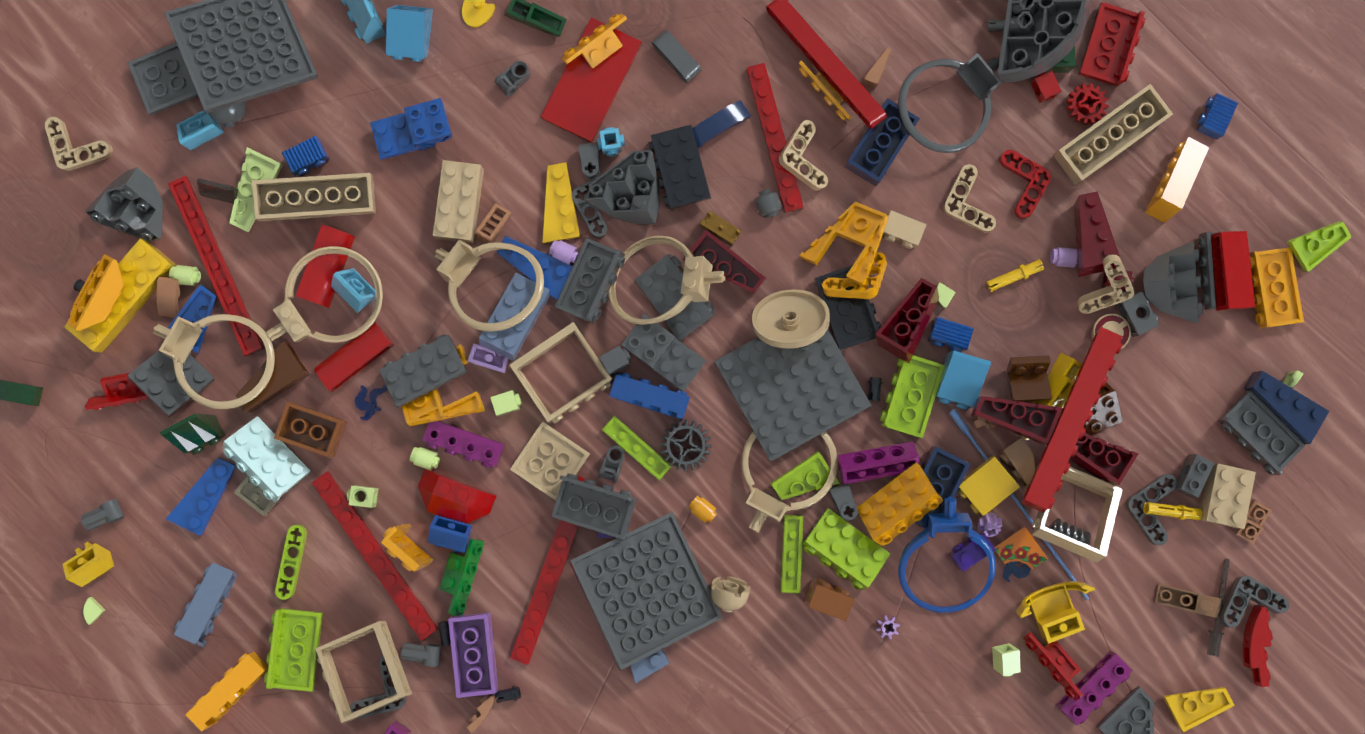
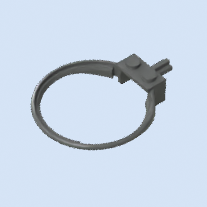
[898,53,1002,153]

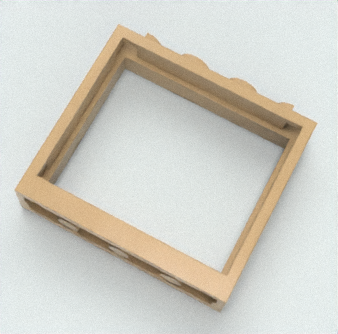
[510,322,613,424]
[1032,467,1122,563]
[315,621,412,723]

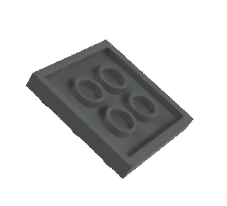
[128,43,198,116]
[127,351,215,418]

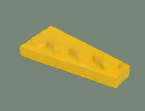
[543,162,580,244]

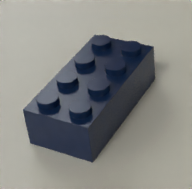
[845,98,920,187]
[914,446,970,534]

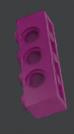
[838,442,920,484]

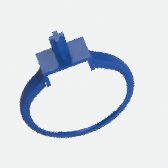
[898,497,996,613]

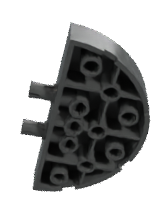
[988,0,1090,83]

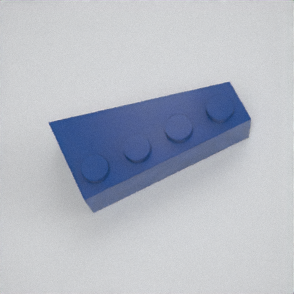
[609,372,690,420]

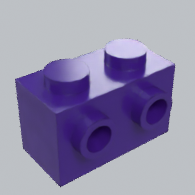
[948,532,995,572]

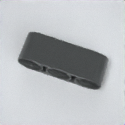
[651,30,702,83]

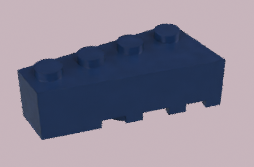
[1244,371,1330,444]

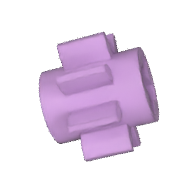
[977,512,1003,537]
[875,615,900,640]

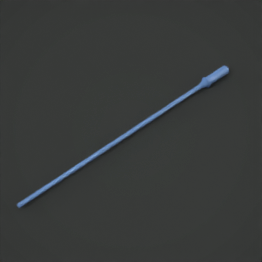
[949,409,1089,600]

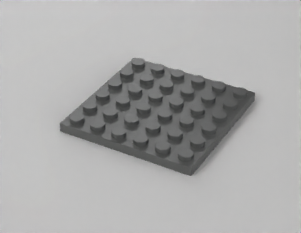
[164,0,318,114]
[714,329,872,462]
[569,512,723,670]

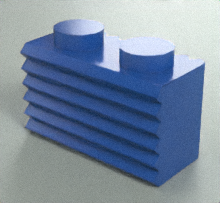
[1197,93,1238,140]
[282,136,330,176]
[928,317,974,352]
[428,515,472,553]

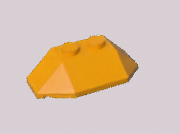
[67,254,124,331]

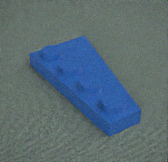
[497,236,573,300]
[166,458,237,536]

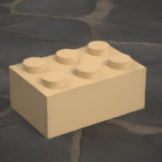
[1200,463,1256,529]

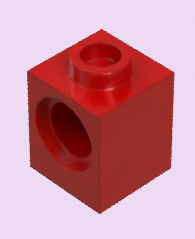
[1030,71,1062,103]

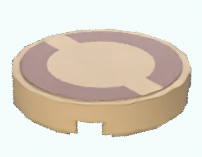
[1091,314,1131,349]

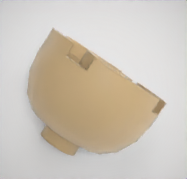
[711,576,750,612]

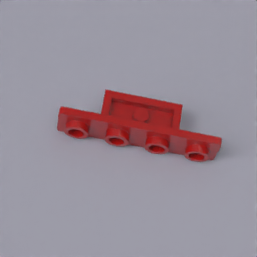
[85,373,149,410]
[1023,632,1083,701]

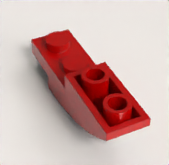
[1243,605,1273,687]

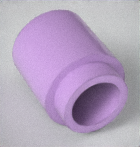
[549,240,579,265]
[1050,247,1078,268]

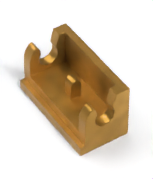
[700,210,742,247]

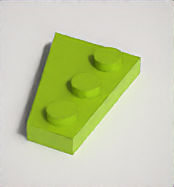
[1287,221,1352,272]
[770,451,840,500]

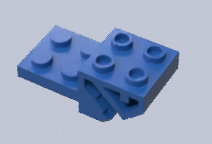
[370,98,453,160]

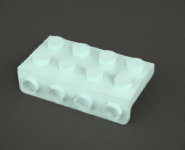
[222,416,310,502]

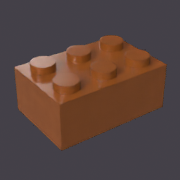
[274,402,347,457]
[803,578,854,621]

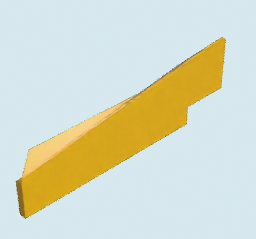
[1021,353,1082,440]

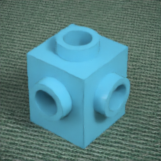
[597,127,625,156]

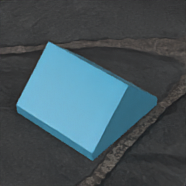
[176,110,224,150]
[331,268,376,313]

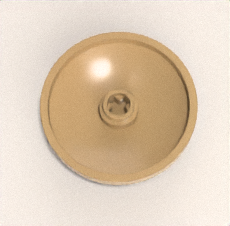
[752,289,830,349]

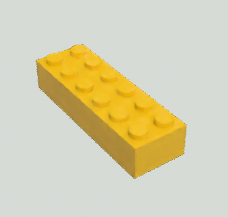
[64,238,177,353]

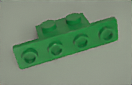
[439,539,484,616]

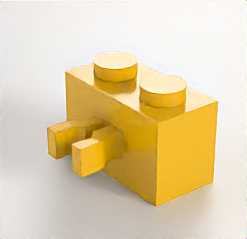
[62,542,114,587]

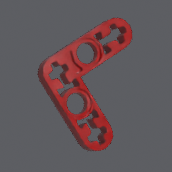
[999,150,1052,219]

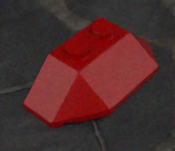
[418,469,497,524]

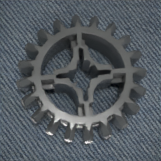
[660,419,712,471]

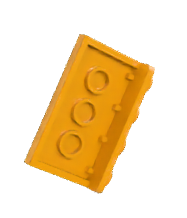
[1249,247,1304,329]
[857,463,943,546]
[381,524,434,572]

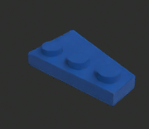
[168,285,218,354]

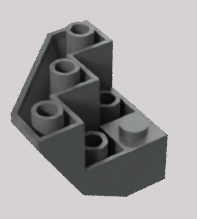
[586,150,659,225]
[85,167,163,242]
[1143,242,1203,323]

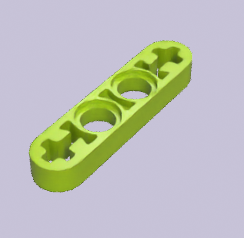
[275,525,307,600]

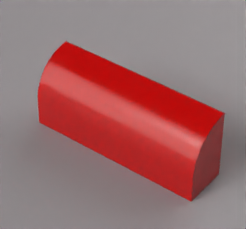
[296,224,355,308]
[1211,231,1255,311]
[314,321,394,392]

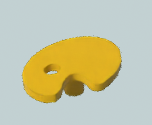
[462,0,495,28]

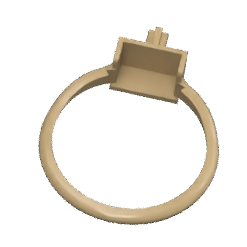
[608,236,725,325]
[434,240,544,332]
[266,246,383,343]
[153,314,275,409]
[742,432,838,533]

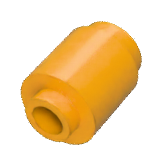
[688,495,717,523]

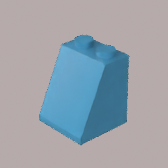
[386,5,433,62]
[935,351,991,410]

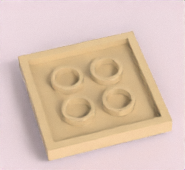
[510,421,590,501]

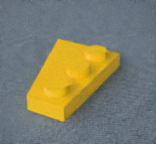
[1163,687,1235,732]

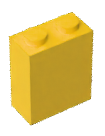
[958,455,1020,516]

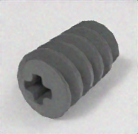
[1049,518,1091,545]

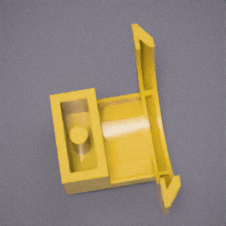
[1016,581,1095,644]

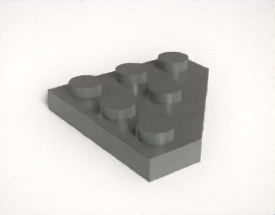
[1096,686,1154,734]

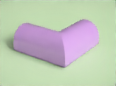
[467,343,509,373]

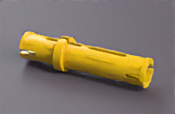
[986,259,1044,292]
[1143,502,1203,521]

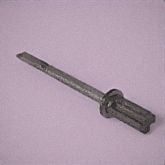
[1207,559,1230,657]

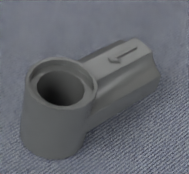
[81,499,125,531]
[401,642,442,667]

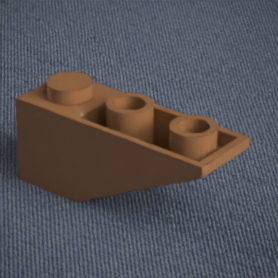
[999,437,1035,493]
[1155,584,1221,618]

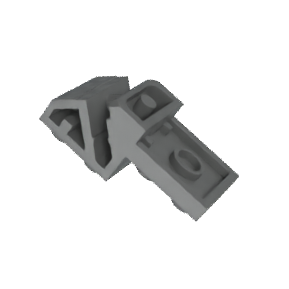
[621,314,706,392]

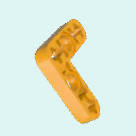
[822,252,887,299]

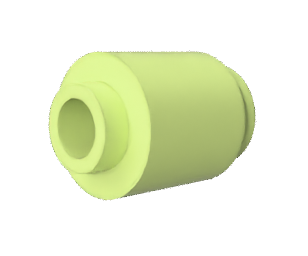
[169,265,201,286]
[410,446,440,471]

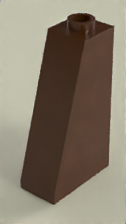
[236,341,310,412]

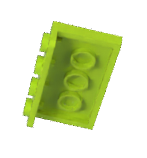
[880,355,945,439]
[802,508,890,590]
[264,608,323,692]

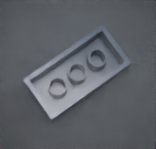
[479,273,550,361]

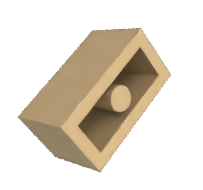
[883,210,927,249]

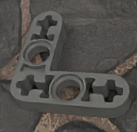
[572,173,607,238]
[1126,474,1177,545]
[1219,576,1289,628]
[350,655,407,719]

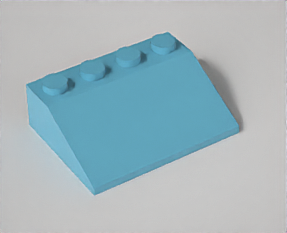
[342,0,386,44]

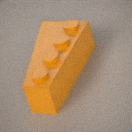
[185,652,269,732]

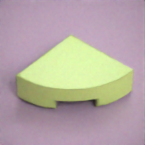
[937,282,956,309]
[1283,370,1303,388]
[83,597,105,625]

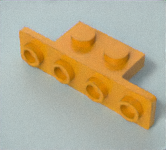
[561,14,627,68]
[798,60,851,122]

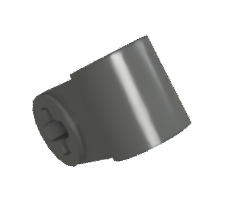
[494,61,531,97]
[578,142,601,180]
[598,445,625,484]
[829,484,858,521]

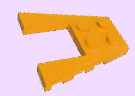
[799,202,888,287]
[402,344,485,427]

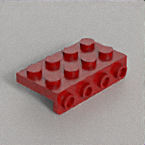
[1078,2,1146,87]

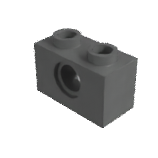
[1116,291,1160,337]
[599,345,631,376]
[1174,454,1215,498]

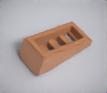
[862,48,891,89]
[475,203,512,244]

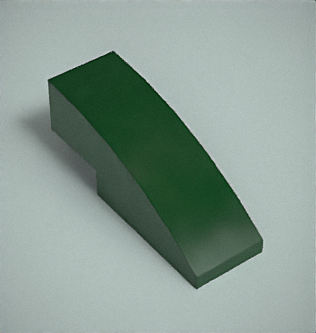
[504,0,567,37]
[0,380,43,406]

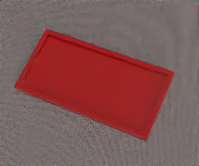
[541,17,642,143]

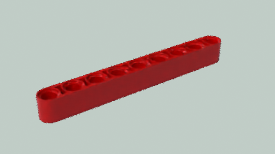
[766,0,887,129]

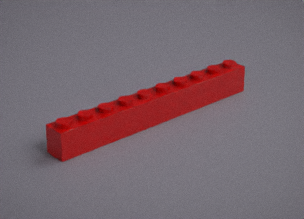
[1021,327,1123,513]

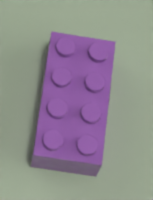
[448,612,499,698]

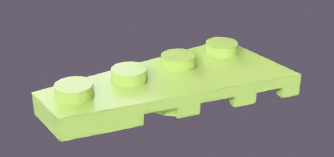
[229,147,283,232]

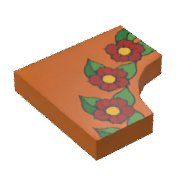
[994,527,1048,570]

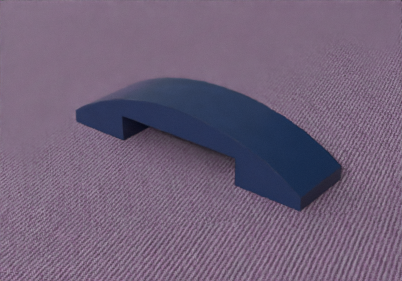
[692,100,751,149]

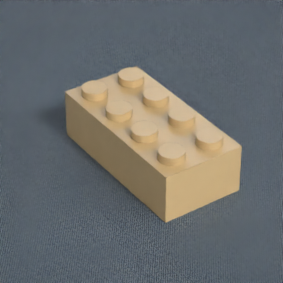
[433,160,484,244]

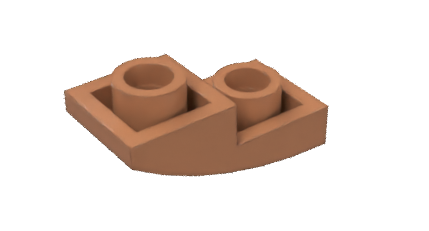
[157,276,181,318]
[1235,499,1272,544]
[466,694,496,734]

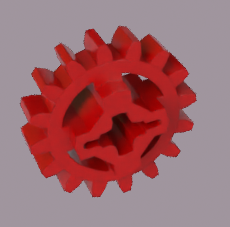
[1066,83,1109,125]

